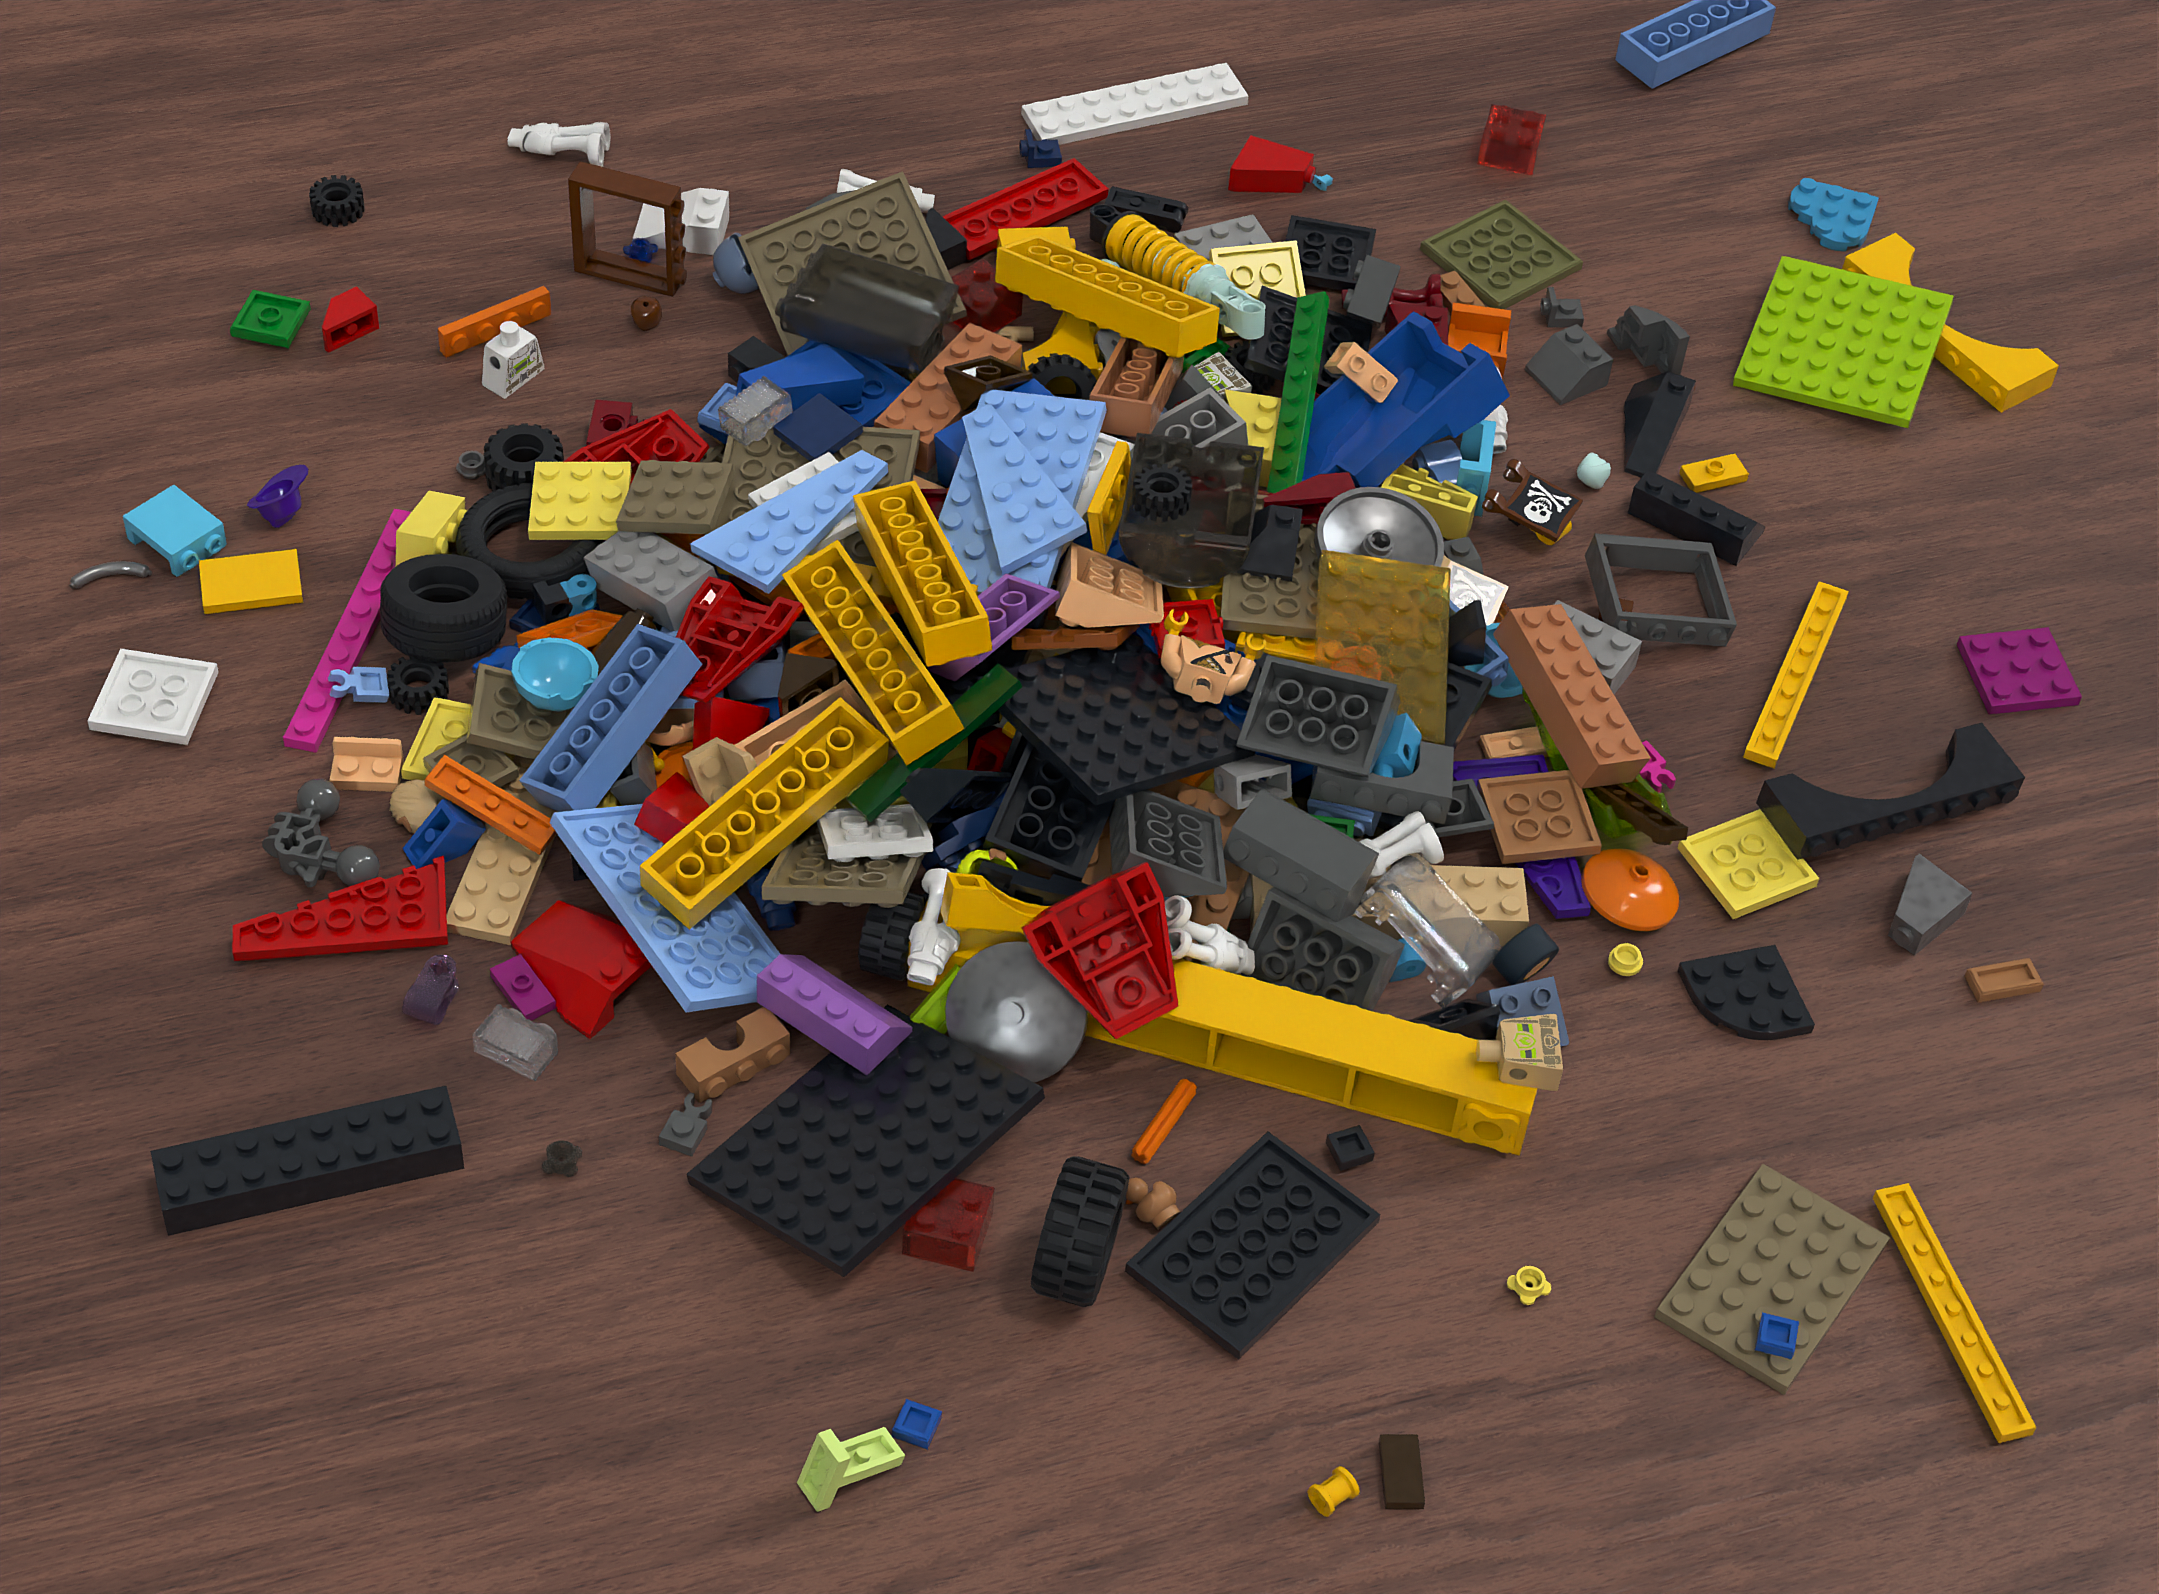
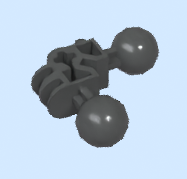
[262,778,380,887]

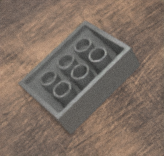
[1237,655,1400,778]
[1109,790,1227,897]
[1241,887,1405,1011]

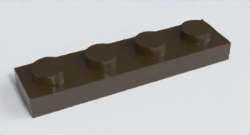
[1586,783,1688,845]

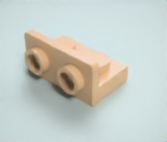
[329,737,404,792]

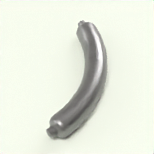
[69,561,152,589]

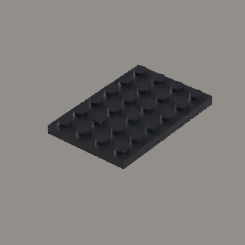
[1125,1131,1381,1360]

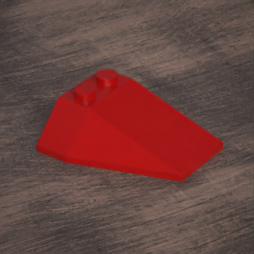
[563,409,710,483]
[676,576,804,703]
[1021,862,1179,1039]
[510,900,655,1039]

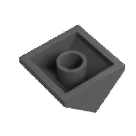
[1425,779,1494,838]

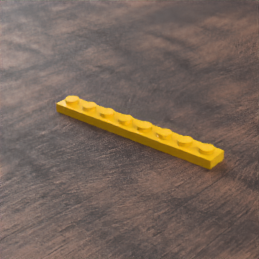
[1743,581,1849,769]
[1873,1183,2036,1443]

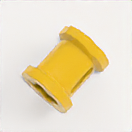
[1307,1466,1360,1517]

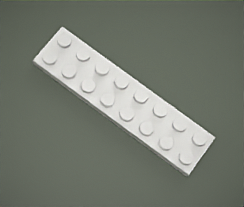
[1021,63,1249,145]

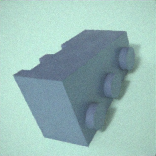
[727,636,789,702]

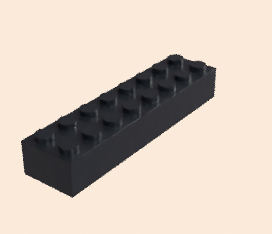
[150,1085,465,1236]

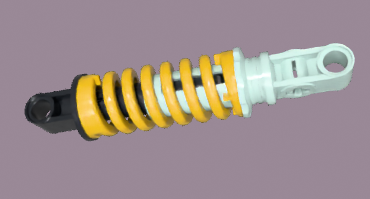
[1089,204,1265,340]

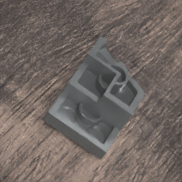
[1607,305,1690,375]

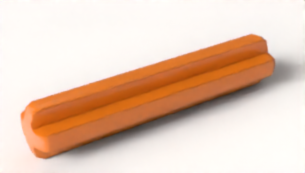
[1131,1079,1197,1164]

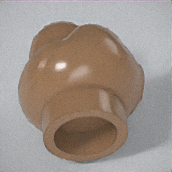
[1126,1178,1181,1230]

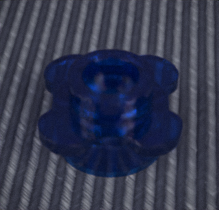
[623,238,658,263]

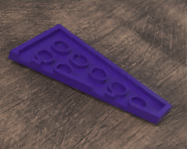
[1453,754,1591,919]

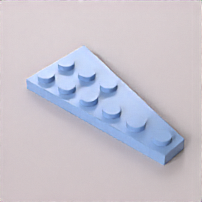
[962,403,1087,576]
[690,450,888,594]

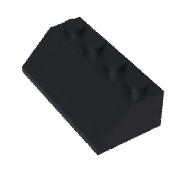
[1628,470,1765,566]
[900,768,1014,823]

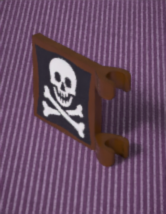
[1482,459,1583,542]

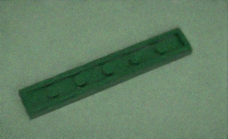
[846,664,1022,823]

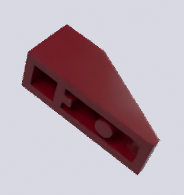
[1262,472,1355,525]

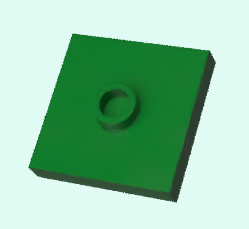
[230,290,311,348]

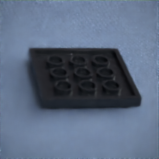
[1244,285,1373,394]

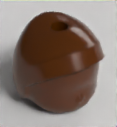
[631,296,662,331]

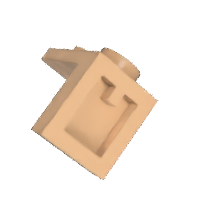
[1324,342,1398,403]

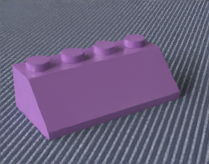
[928,573,1060,681]
[757,954,913,1075]

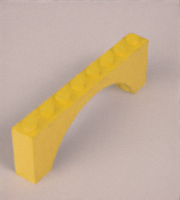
[997,227,1103,395]
[1842,233,2059,413]

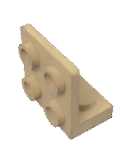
[683,737,757,806]

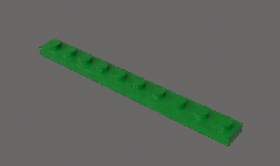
[1267,291,1330,493]

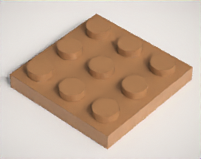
[1477,770,1602,864]

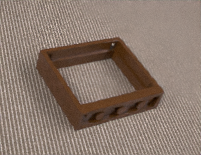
[568,161,687,297]

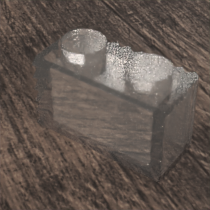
[718,376,793,447]
[472,1004,558,1081]

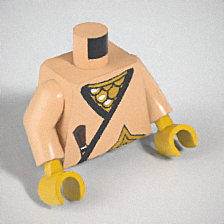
[1161,609,1266,704]

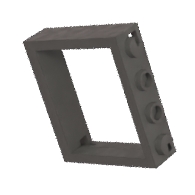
[1585,533,1737,647]

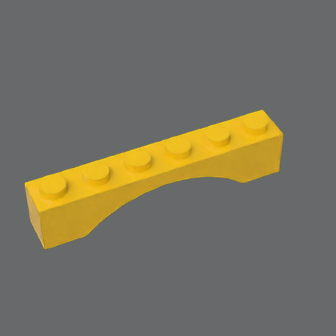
[940,872,1050,935]

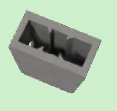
[1214,754,1292,810]

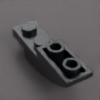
[978,860,1090,906]

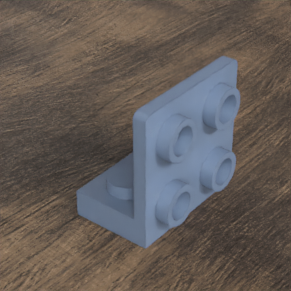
[1476,976,1569,1047]

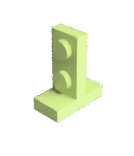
[797,1427,905,1512]

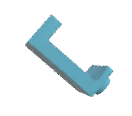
[1456,420,1496,517]
[123,485,227,577]

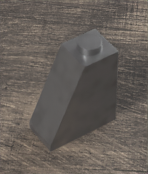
[1888,854,1972,956]

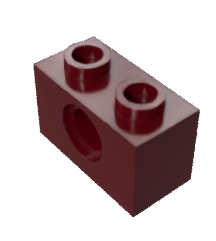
[586,400,638,446]

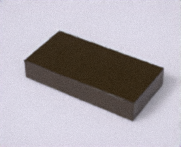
[1378,1434,1425,1509]

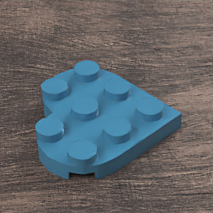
[1788,178,1879,251]

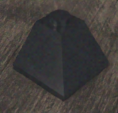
[1228,505,1303,582]

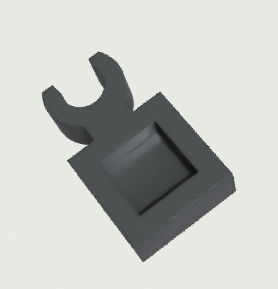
[659,1093,712,1156]

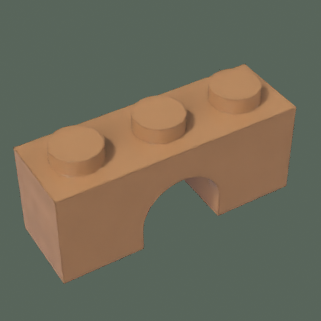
[675,1007,790,1103]

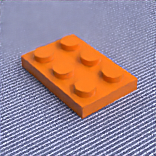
[516,609,623,651]

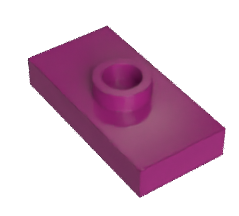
[489,954,556,1024]

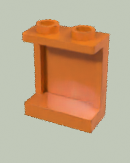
[1448,303,1512,380]

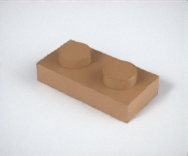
[1440,271,1485,313]

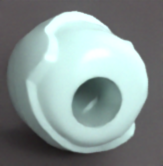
[1577,453,1611,489]

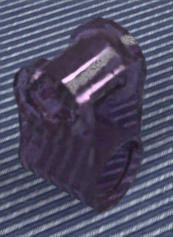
[402,954,459,1025]

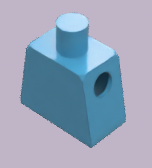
[1371,712,1422,778]

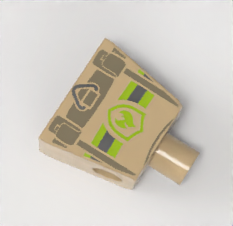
[1476,1014,1563,1091]

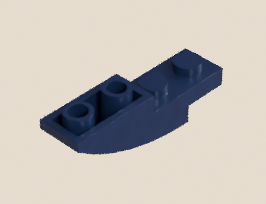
[921,806,1000,871]

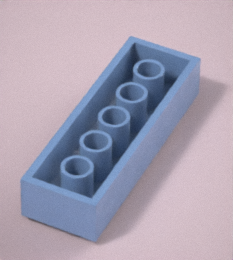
[1615,0,1776,89]
[519,624,702,812]

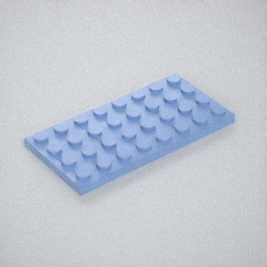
[938,390,1107,595]
[549,804,780,1013]

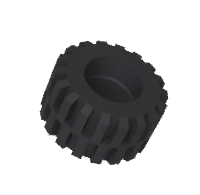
[1028,353,1097,400]
[484,423,564,492]
[858,892,927,981]

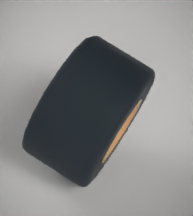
[1492,923,1559,985]

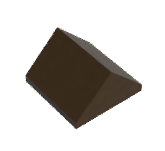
[944,355,1033,411]
[778,653,839,718]

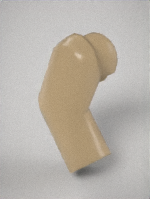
[997,326,1034,342]

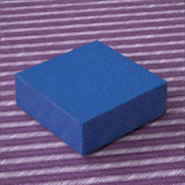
[1755,1312,1799,1359]
[892,1399,942,1450]

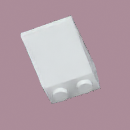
[632,188,729,255]

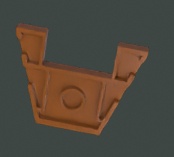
[1011,601,1140,650]

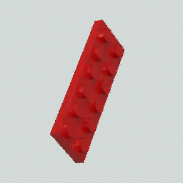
[942,158,1109,260]

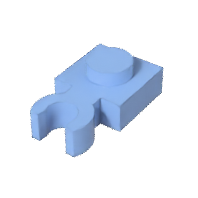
[328,667,389,703]

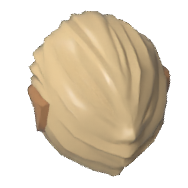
[389,779,447,833]

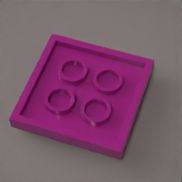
[1957,627,2082,715]

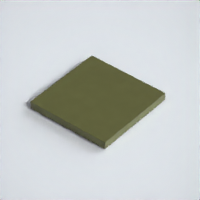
[1420,199,1583,309]

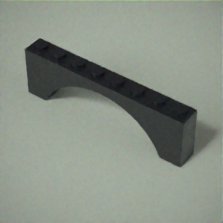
[1756,722,2025,860]

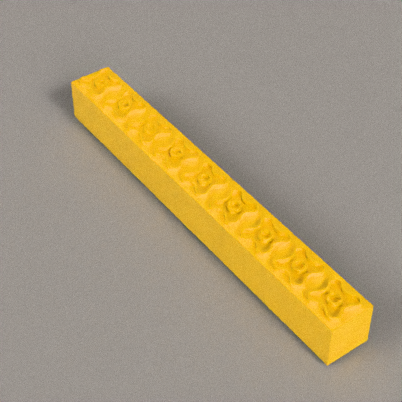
[908,900,1538,1156]

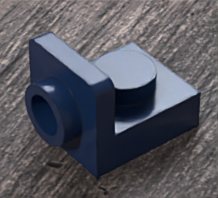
[1019,129,1062,168]

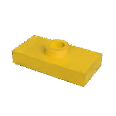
[1679,454,1749,493]

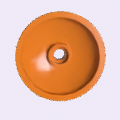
[1581,848,1679,931]

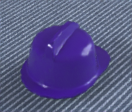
[247,464,308,528]

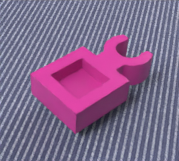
[1635,740,1676,795]

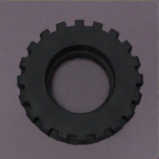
[1031,1156,1129,1307]

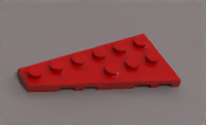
[232,855,448,961]

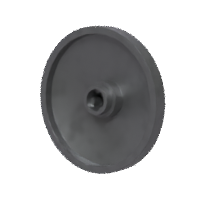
[1314,487,1444,602]
[946,941,1089,1082]

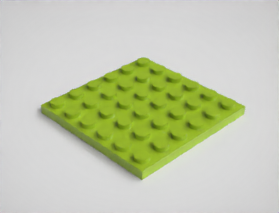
[1733,256,1954,428]

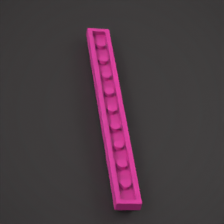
[283,509,411,753]

